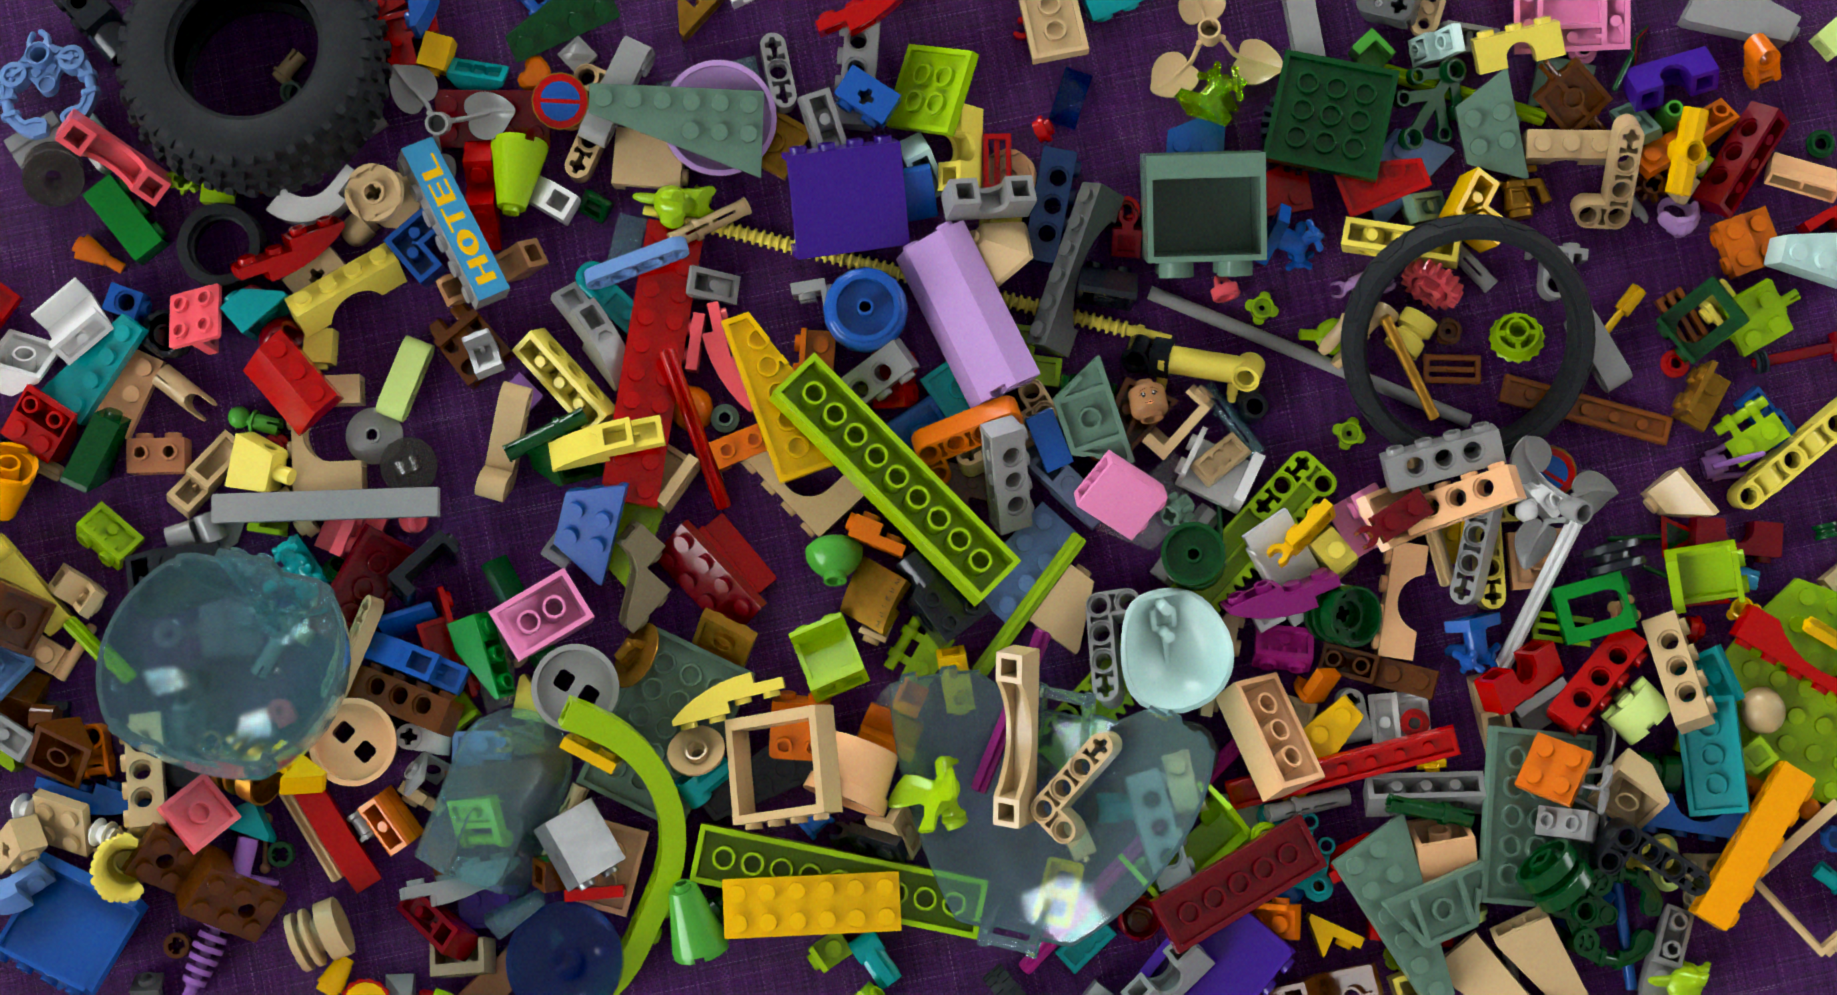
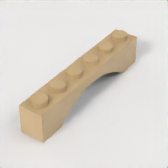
[993,645,1040,829]

